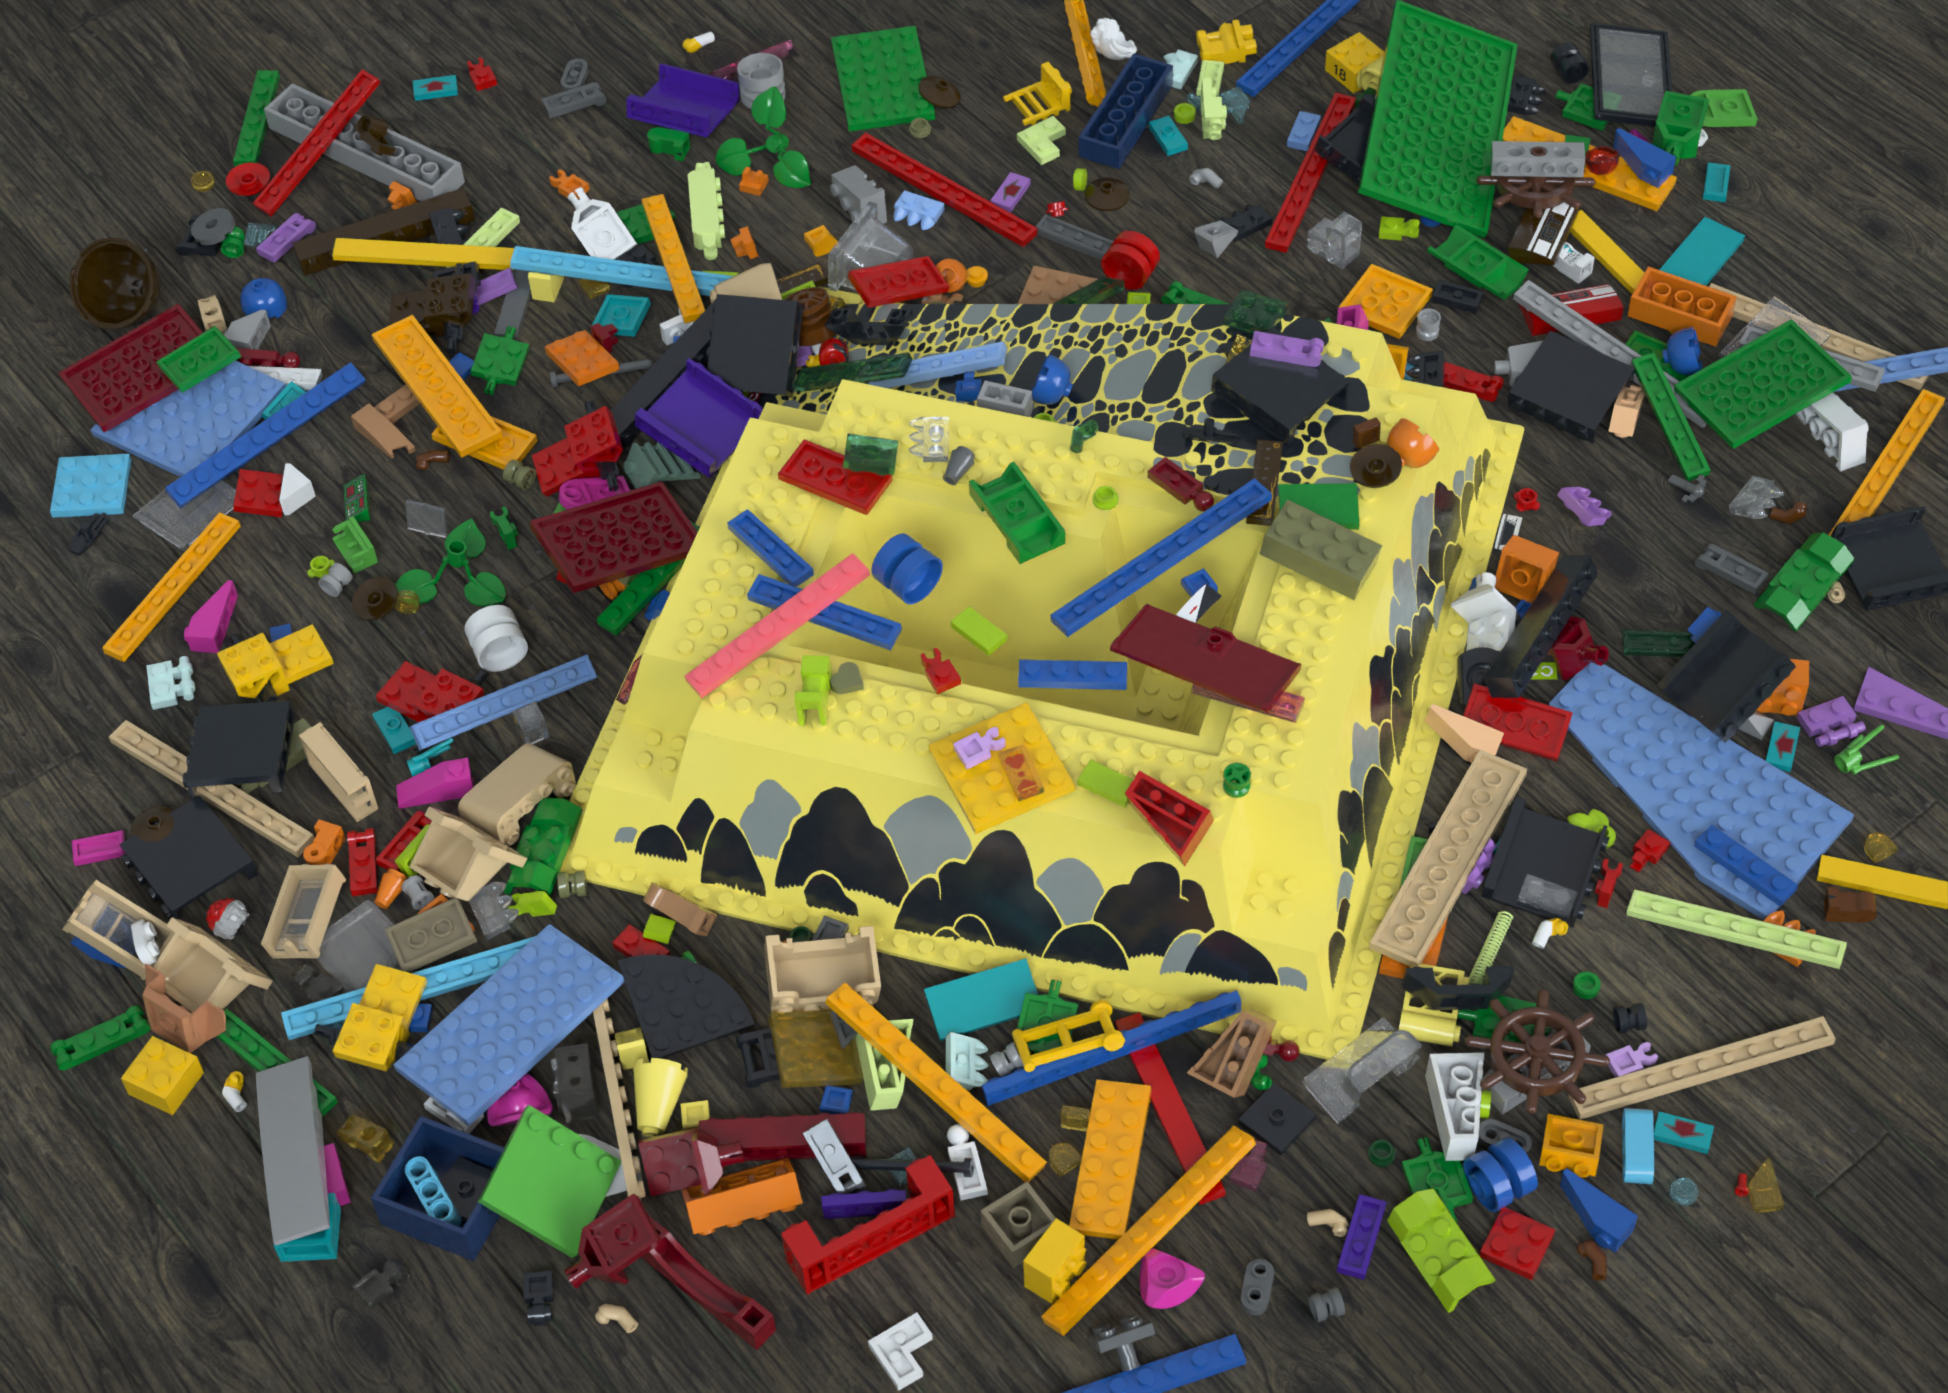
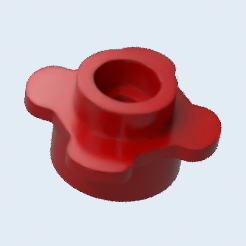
[1045,201,1069,217]
[1513,488,1540,512]

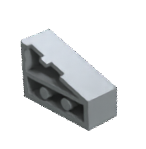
[830,165,887,232]

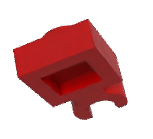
[467,57,497,91]
[921,648,961,694]

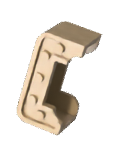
[764,926,881,1017]

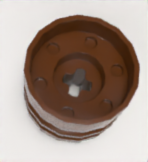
[784,287,836,346]

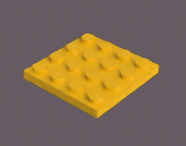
[928,702,1075,835]

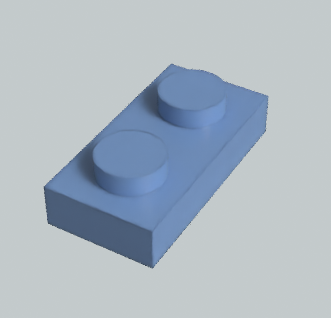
[1287,111,1321,151]

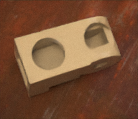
[197,295,227,334]

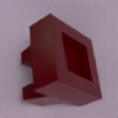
[591,323,618,354]

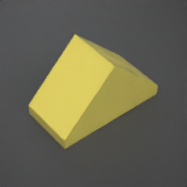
[528,272,564,302]
[614,1027,649,1070]

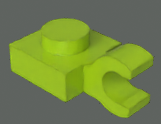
[1379,216,1419,241]
[508,891,557,917]

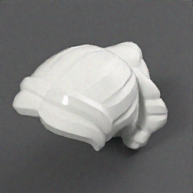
[1090,18,1137,60]

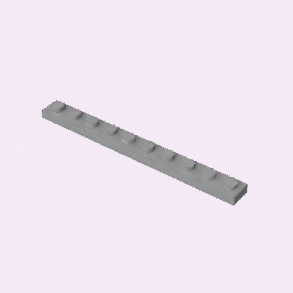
[1513,280,1707,428]

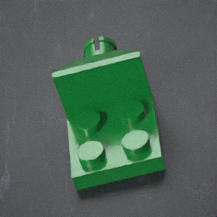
[1652,91,1710,167]

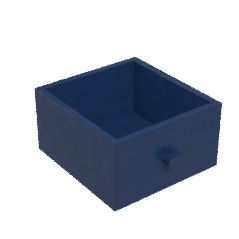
[371,1116,504,1261]

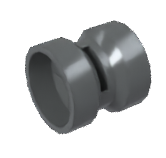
[1308,1287,1345,1323]

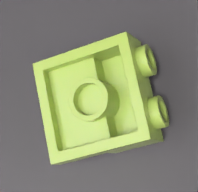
[1200,77,1227,140]

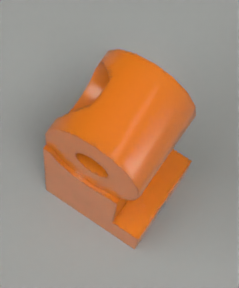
[303,819,346,865]

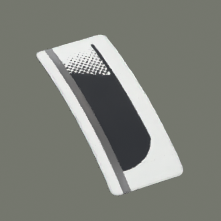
[1495,514,1522,550]

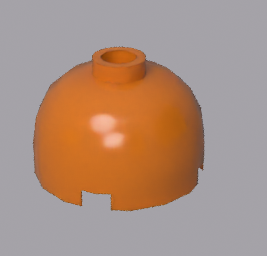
[1387,418,1439,468]

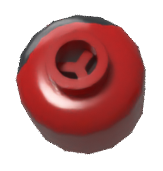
[819,338,849,373]

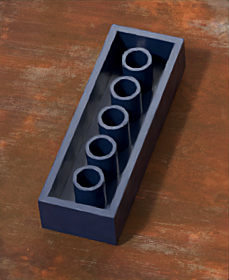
[1078,53,1173,169]

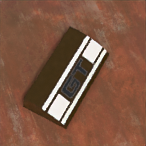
[1508,203,1579,265]

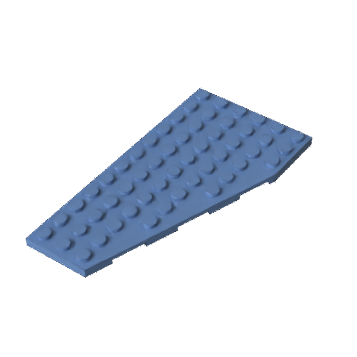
[1548,663,1854,921]

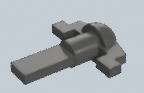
[1668,474,1707,503]

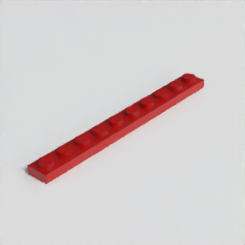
[1265,92,1356,253]
[851,133,1038,247]

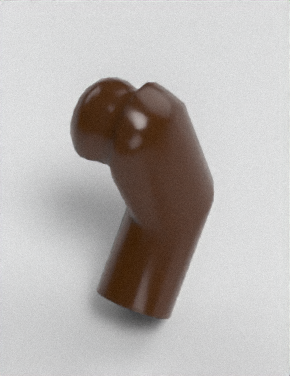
[415,450,450,470]
[1769,501,1807,524]
[1577,1240,1607,1281]

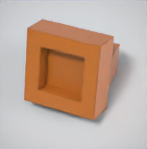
[739,167,769,196]
[387,181,417,210]
[731,226,758,259]

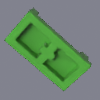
[332,516,378,574]

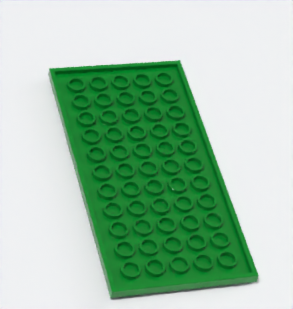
[1358,0,1518,238]

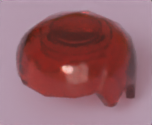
[1585,146,1619,176]

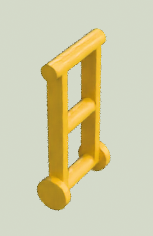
[1012,1000,1125,1072]

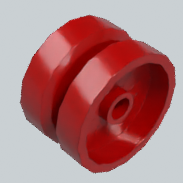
[1101,231,1160,290]

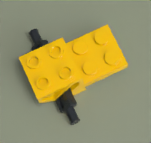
[217,624,334,703]
[314,964,427,1071]

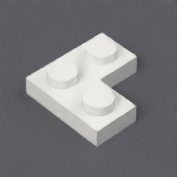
[868,1313,933,1391]

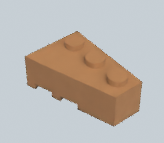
[1187,1009,1277,1098]

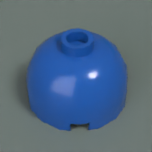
[240,278,288,319]
[1663,327,1703,375]
[1031,354,1073,405]

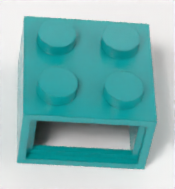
[274,1193,341,1262]

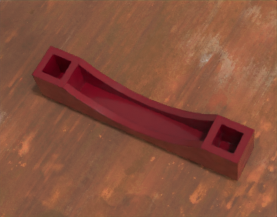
[641,1216,776,1350]

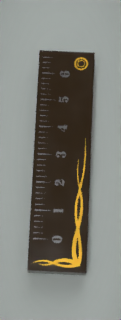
[776,262,828,294]
[1246,439,1283,526]

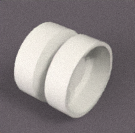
[464,605,528,672]

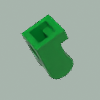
[647,127,691,162]

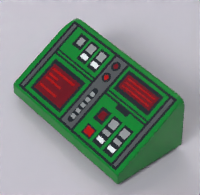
[344,474,370,522]

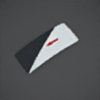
[1176,584,1221,623]

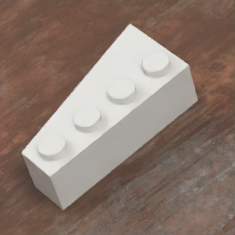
[1796,393,1868,472]
[1425,1053,1484,1161]

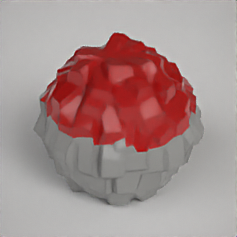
[206,898,249,940]

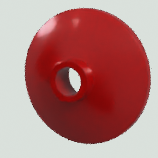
[226,163,270,196]

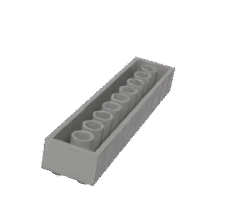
[264,83,465,201]

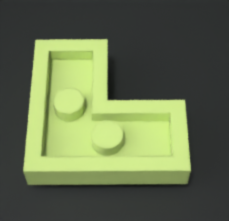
[1017,116,1066,165]

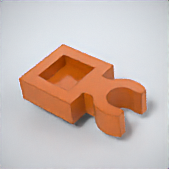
[549,169,590,199]

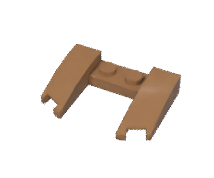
[351,385,421,459]

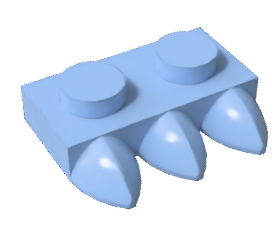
[893,190,945,231]

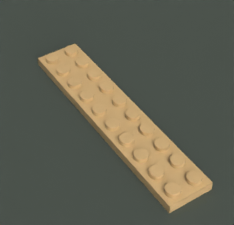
[1369,750,1527,967]

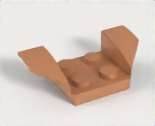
[142,963,226,1053]

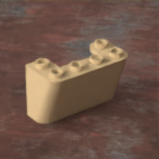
[458,743,576,846]

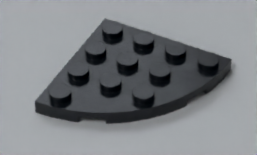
[617,955,755,1059]

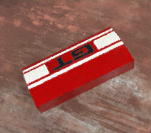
[1518,284,1624,336]

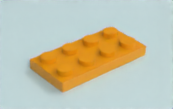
[432,416,538,470]

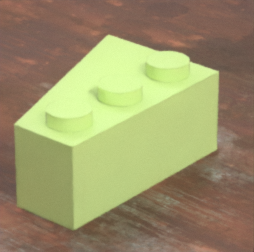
[855,1019,913,1111]

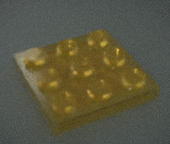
[769,1010,863,1088]

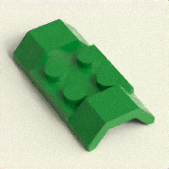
[1427,225,1528,300]
[1754,532,1854,632]
[503,798,583,895]

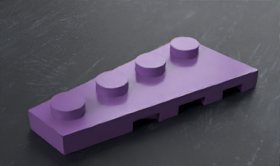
[1854,667,1948,739]

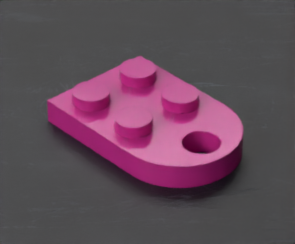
[559,476,630,510]

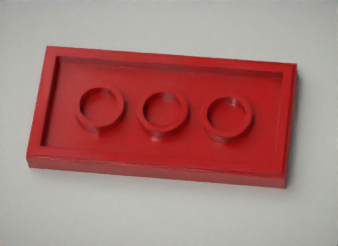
[847,256,950,308]
[778,439,893,516]
[1463,683,1573,761]

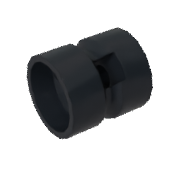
[1550,42,1589,84]

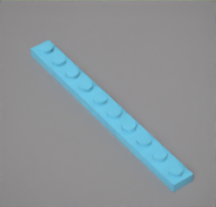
[510,246,734,296]
[281,936,535,1040]

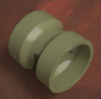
[503,459,536,490]
[558,870,587,899]

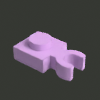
[953,727,1006,769]
[1606,1042,1658,1078]

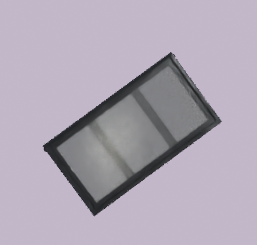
[1589,23,1672,127]

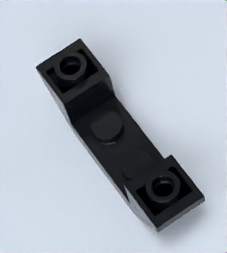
[825,308,913,345]
[1402,965,1514,1010]

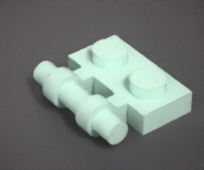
[146,656,195,710]

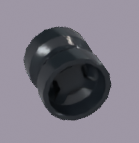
[1613,1003,1647,1033]

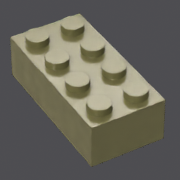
[1260,500,1382,600]

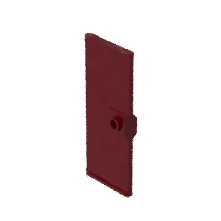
[1110,604,1301,714]

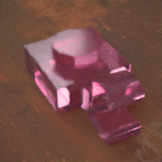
[1230,1140,1267,1192]

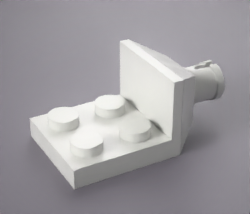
[567,187,638,260]
[1451,572,1516,652]

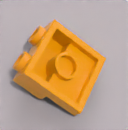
[1539,1114,1604,1177]

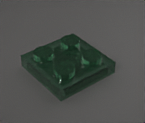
[1223,290,1288,333]
[843,433,898,475]

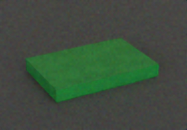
[156,326,241,393]
[1625,330,1699,382]
[1278,483,1359,529]

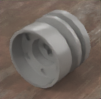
[737,53,786,109]

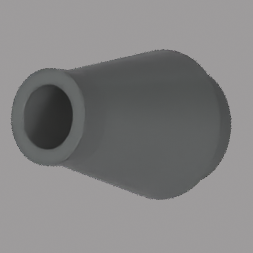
[943,446,975,485]

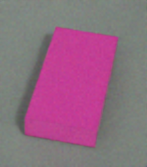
[72,830,126,866]

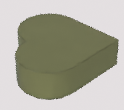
[830,662,864,694]

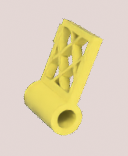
[1398,964,1469,1047]

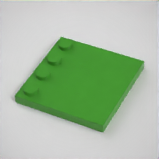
[478,1105,622,1258]

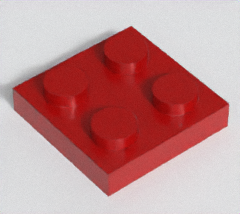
[233,469,284,517]
[1479,1207,1555,1280]

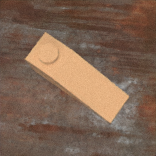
[1608,385,1645,438]
[1425,704,1504,763]

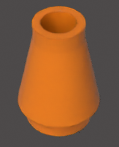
[374,869,407,909]

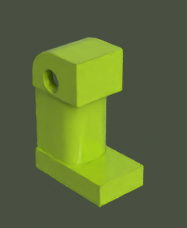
[794,655,832,726]

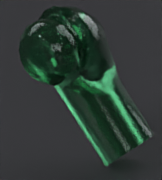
[1070,420,1099,453]

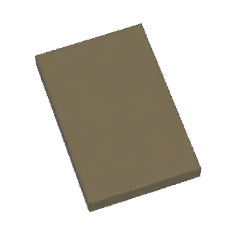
[384,897,478,973]

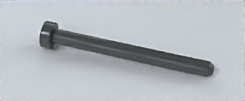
[549,359,652,388]

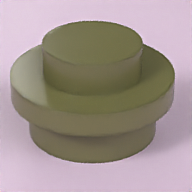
[909,118,931,138]

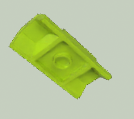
[1387,1188,1496,1313]

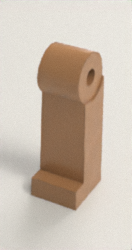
[643,882,717,937]

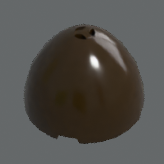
[69,237,161,329]

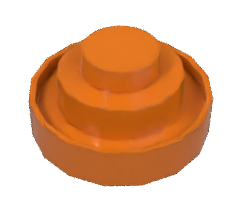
[936,259,967,293]

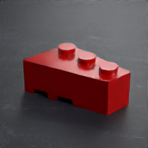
[1125,771,1214,867]

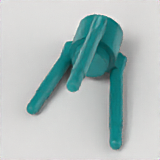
[407,738,473,777]

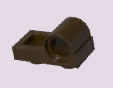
[354,115,396,156]

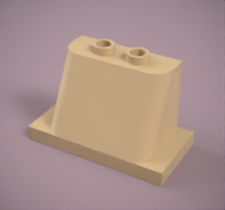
[409,806,527,901]
[153,917,273,1013]

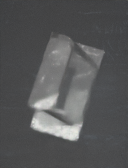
[828,201,913,292]
[1301,1017,1422,1124]

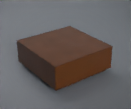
[1353,417,1381,449]

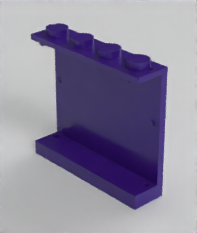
[627,63,739,137]
[635,358,763,478]

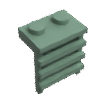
[623,442,701,489]

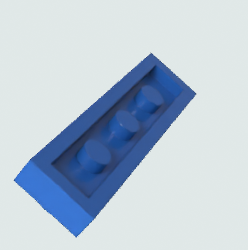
[727,509,814,587]
[1018,659,1127,690]
[1694,824,1798,907]

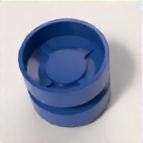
[871,533,943,605]
[1463,1137,1538,1212]

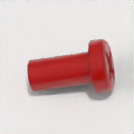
[1734,1173,1749,1197]

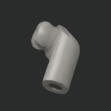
[1189,168,1223,189]

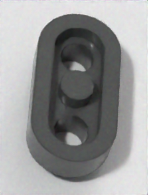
[561,59,589,92]
[1478,1119,1532,1156]
[1240,1259,1274,1315]

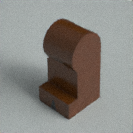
[1823,887,1877,923]

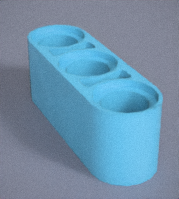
[1622,1108,1654,1184]
[405,1156,462,1227]

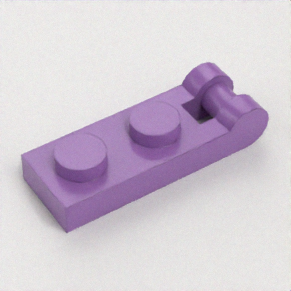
[256,213,316,263]
[1250,331,1324,367]

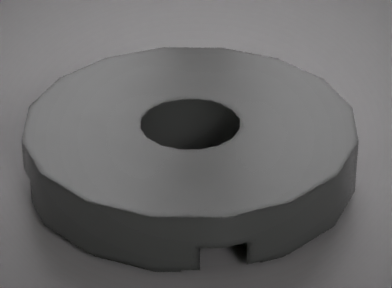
[191,208,235,245]

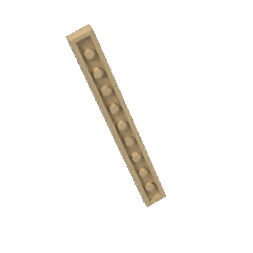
[1709,283,1929,390]
[109,720,315,857]
[593,999,646,1203]
[1568,1016,1836,1120]

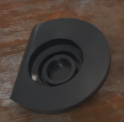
[1457,647,1500,705]

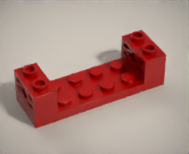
[781,1155,955,1295]

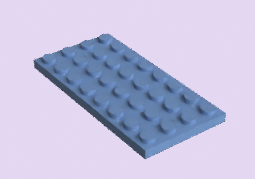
[394,924,625,1126]

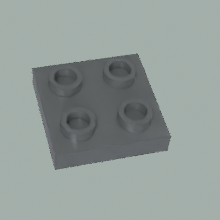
[1086,1314,1156,1371]

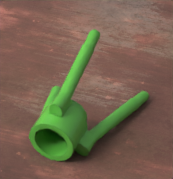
[1834,725,1899,775]

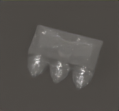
[909,416,950,462]
[1729,476,1784,519]
[469,882,519,940]

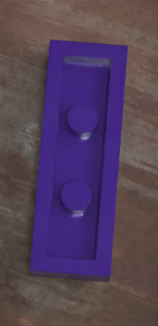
[822,1189,907,1219]
[1337,1194,1387,1280]

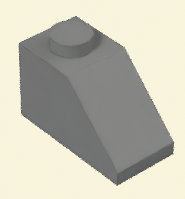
[223,310,271,350]

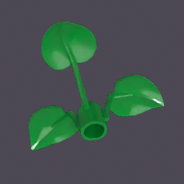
[716,86,812,188]
[395,519,506,607]

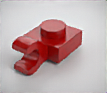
[1630,829,1671,873]
[1595,859,1623,908]

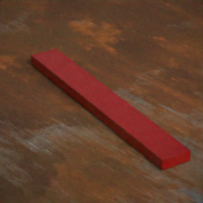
[253,69,381,217]
[1115,1012,1226,1205]

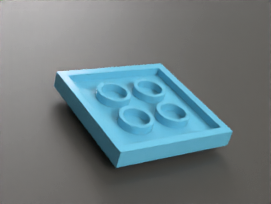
[50,454,132,518]

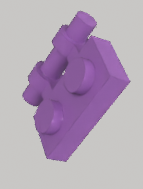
[1797,696,1866,747]

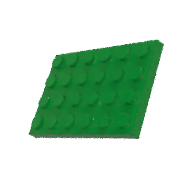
[831,26,935,132]
[1674,319,1852,449]

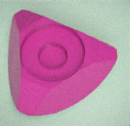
[487,1073,553,1127]
[1140,1248,1205,1309]

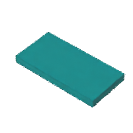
[1660,217,1745,286]
[923,958,1038,1041]

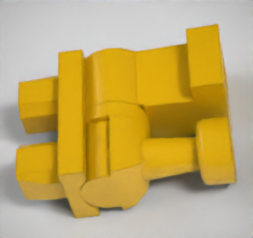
[1196,20,1257,64]

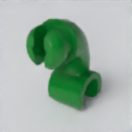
[1251,1054,1272,1090]

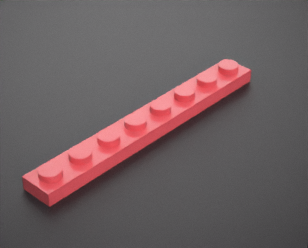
[684,553,870,698]

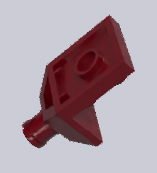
[1547,616,1609,681]
[638,1127,745,1196]
[564,1193,662,1288]

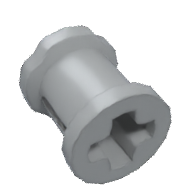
[401,875,434,910]

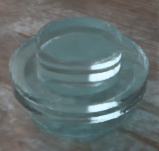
[1670,1178,1699,1206]

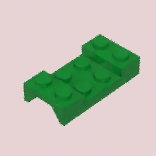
[969,462,1065,564]

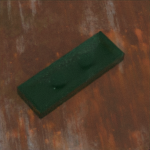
[1622,630,1695,657]

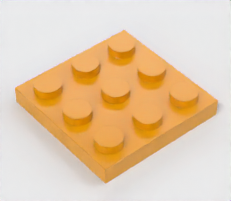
[1338,264,1433,339]

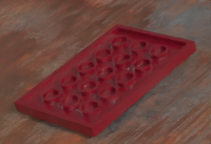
[58,303,203,433]
[530,481,698,593]

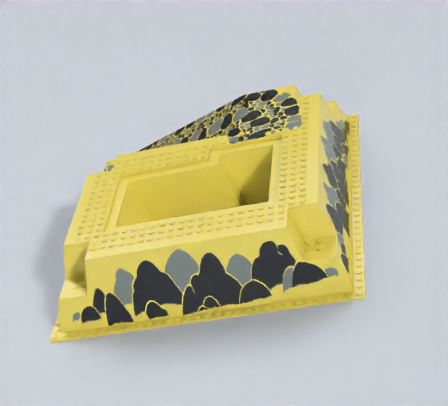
[559,286,1524,1065]

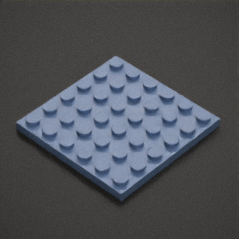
[91,361,286,477]

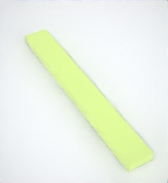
[1627,889,1847,969]

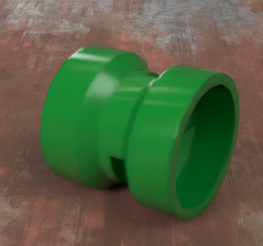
[221,227,245,258]

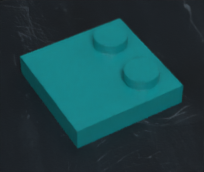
[592,294,651,337]

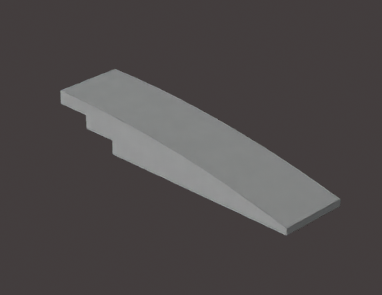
[256,1056,330,1246]

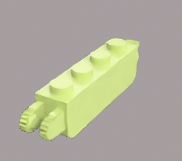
[688,162,725,260]

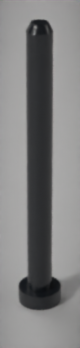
[851,1158,974,1178]

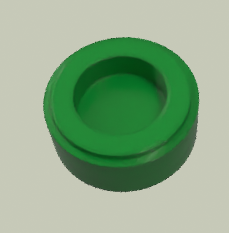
[1572,971,1601,999]

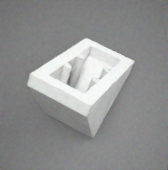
[279,463,315,515]

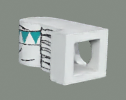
[1553,242,1595,284]

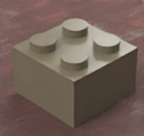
[980,1182,1056,1268]

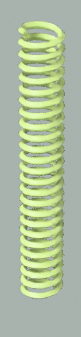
[1468,911,1513,985]

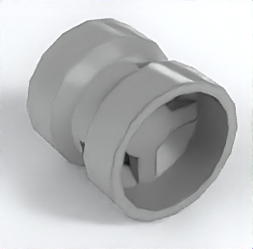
[1416,308,1441,341]
[318,563,353,597]
[990,1041,1023,1077]

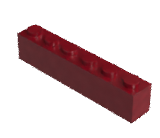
[699,1112,867,1161]

